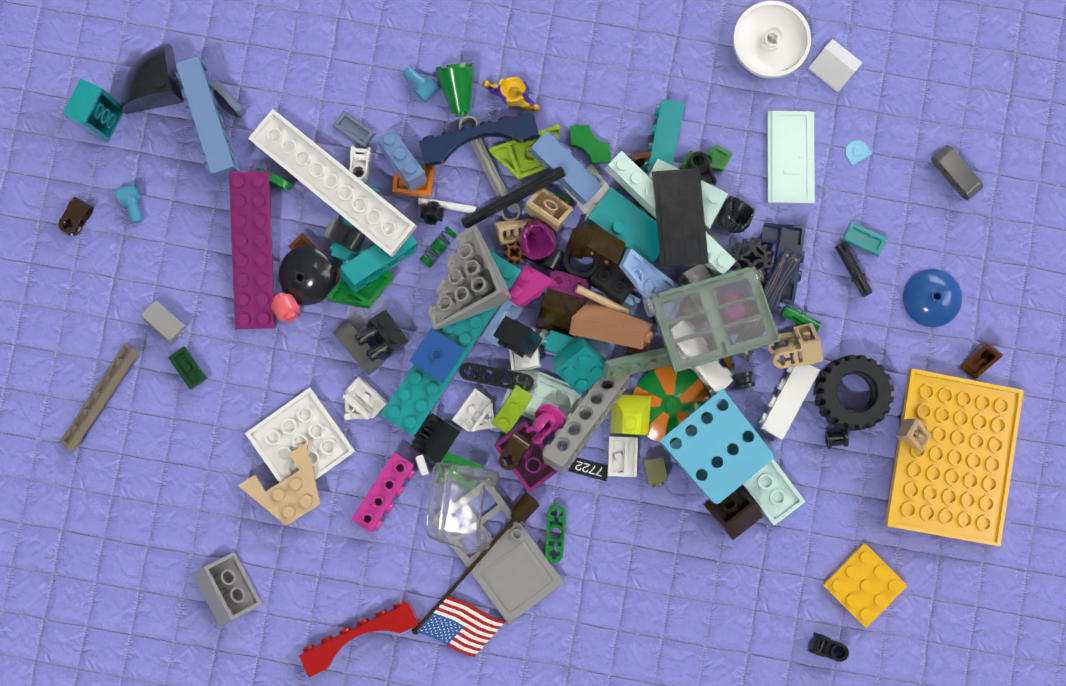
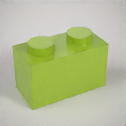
[491,385,533,434]

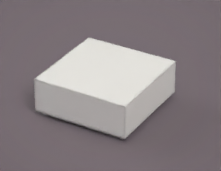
[415,455,430,476]

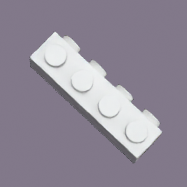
[758,365,820,440]

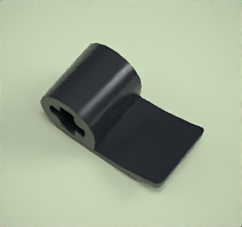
[323,219,366,253]
[524,248,564,271]

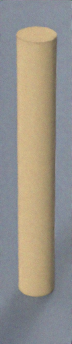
[575,285,630,315]

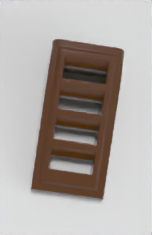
[627,151,652,168]

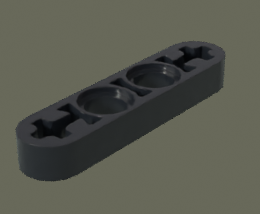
[459,363,535,392]

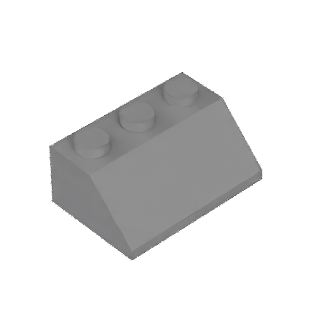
[192,552,262,627]

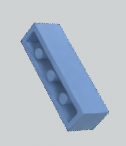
[528,131,602,205]

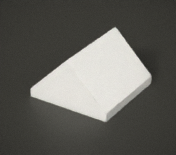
[808,39,862,93]

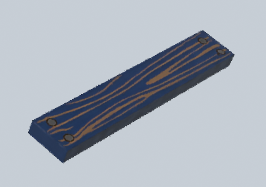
[735,247,804,361]

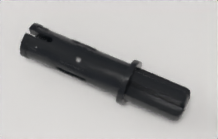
[834,241,872,297]

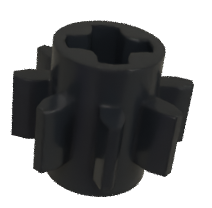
[420,201,444,225]

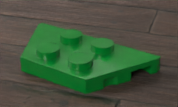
[326,243,393,309]

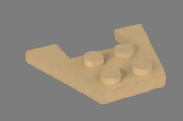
[238,443,321,526]

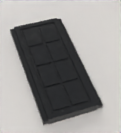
[652,168,709,268]

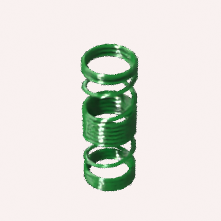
[419,226,457,268]

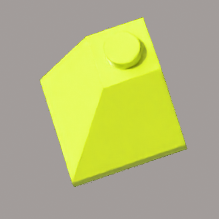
[610,395,651,436]

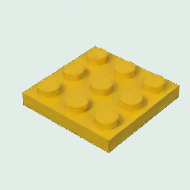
[822,543,907,628]

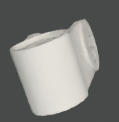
[349,146,372,183]

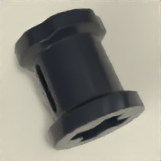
[825,429,849,449]

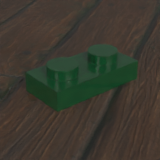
[168,346,208,390]

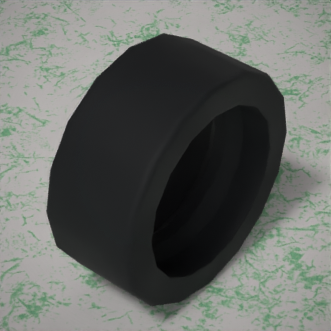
[563,250,600,279]

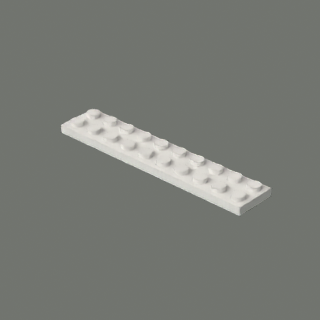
[248,109,417,257]

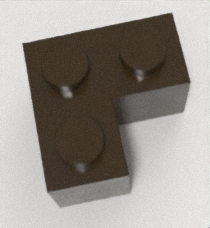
[565,225,626,267]

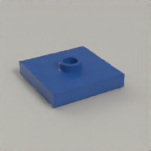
[409,328,465,383]

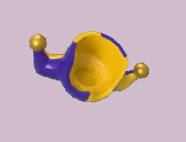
[482,77,540,113]

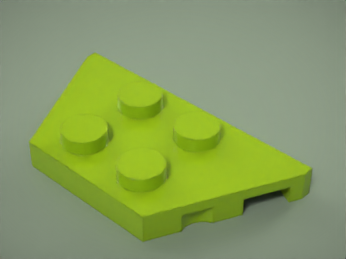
[489,124,560,180]

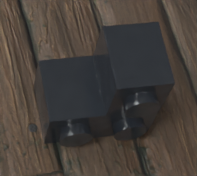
[493,315,543,358]

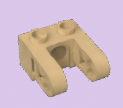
[767,323,823,369]

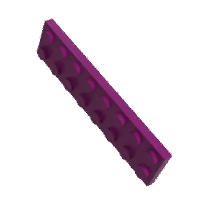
[229,171,276,330]

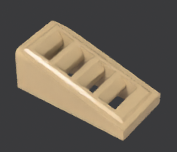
[494,219,535,245]

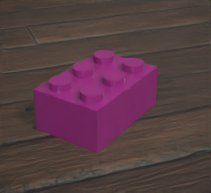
[494,421,558,493]

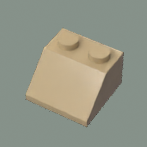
[525,188,574,233]

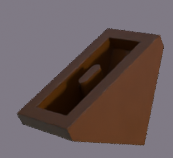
[960,342,1003,379]

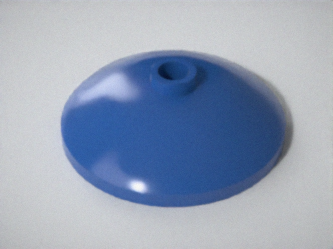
[903,269,962,327]

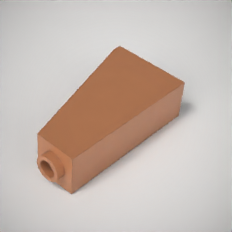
[569,301,654,349]

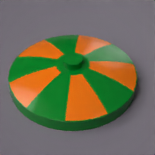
[632,366,709,444]

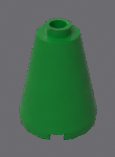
[436,63,474,117]

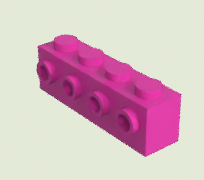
[351,452,416,532]

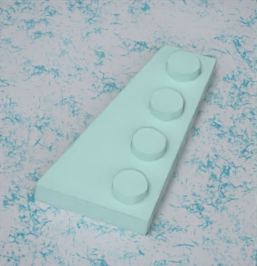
[649,159,728,230]

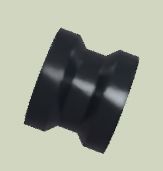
[733,371,755,390]

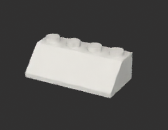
[670,321,733,396]

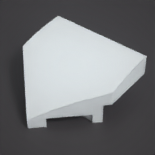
[343,376,388,420]
[451,388,496,432]

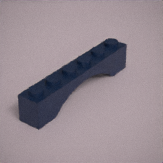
[419,111,539,168]

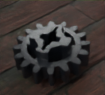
[731,237,773,279]

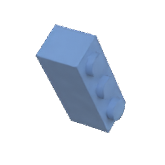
[377,129,427,192]

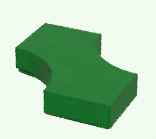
[570,125,611,164]
[679,144,733,172]

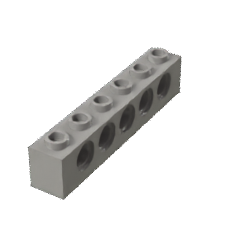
[542,375,631,475]

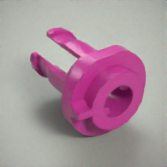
[526,403,566,444]

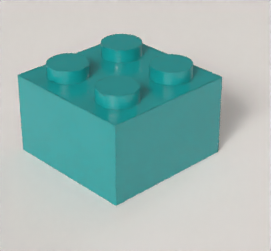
[551,337,606,395]

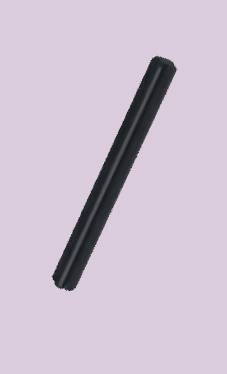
[461,166,566,228]

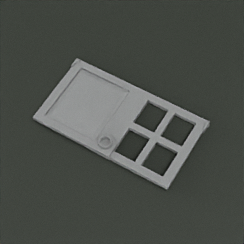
[431,478,564,625]

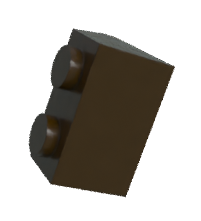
[535,288,585,337]
[703,487,763,540]

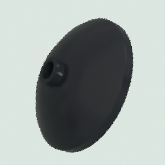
[279,246,335,305]

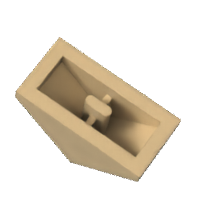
[895,419,932,452]

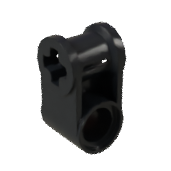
[687,151,717,185]
[807,632,849,662]

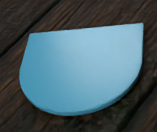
[845,140,872,166]

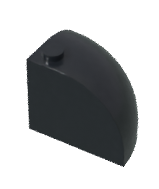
[122,44,183,114]

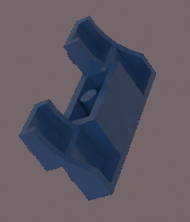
[758,222,806,305]

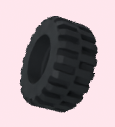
[813,355,894,431]

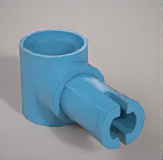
[403,66,439,103]
[115,183,143,224]

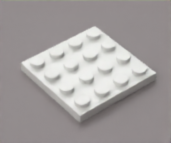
[245,387,356,483]

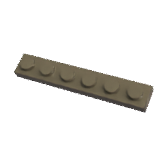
[60,342,139,452]

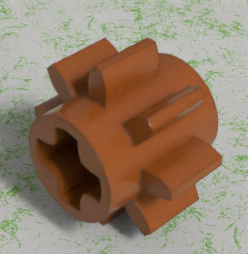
[503,241,526,266]

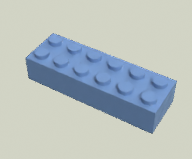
[175,56,241,182]

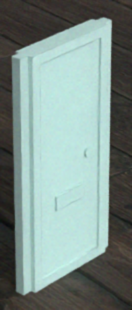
[767,111,815,204]
[501,369,601,435]

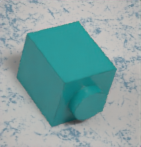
[542,330,573,355]

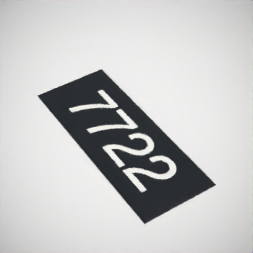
[568,457,608,481]

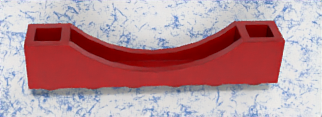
[299,600,420,678]

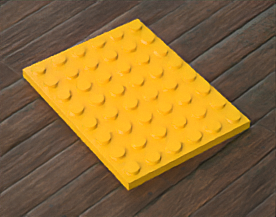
[884,369,1024,546]

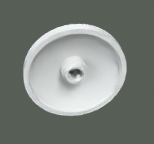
[733,1,811,79]

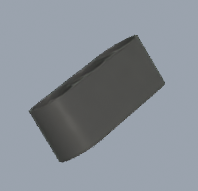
[931,145,984,200]
[333,320,384,375]

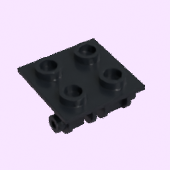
[411,413,460,465]

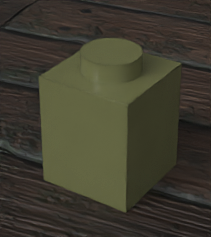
[642,457,668,487]

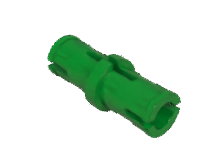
[780,304,821,332]

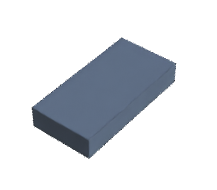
[211,80,246,117]
[333,111,376,149]

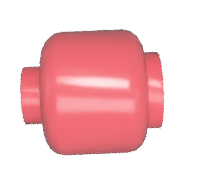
[271,293,300,323]

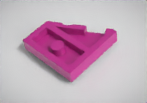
[508,265,557,308]

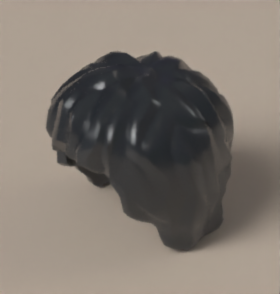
[718,195,755,233]

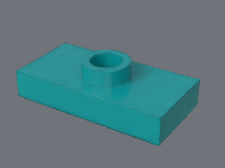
[842,222,887,257]

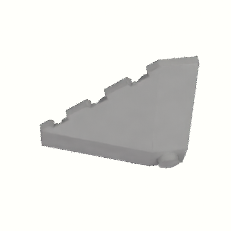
[428,225,511,330]

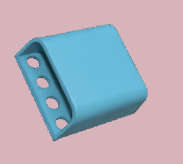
[659,389,774,504]

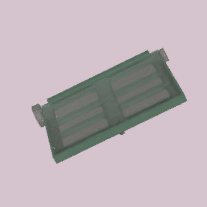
[643,266,781,373]

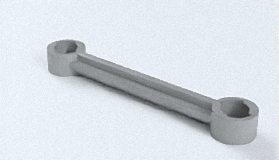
[459,116,520,221]

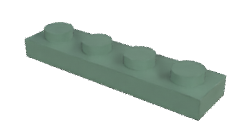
[602,347,671,380]

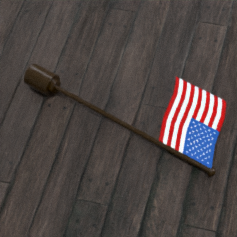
[412,492,540,657]

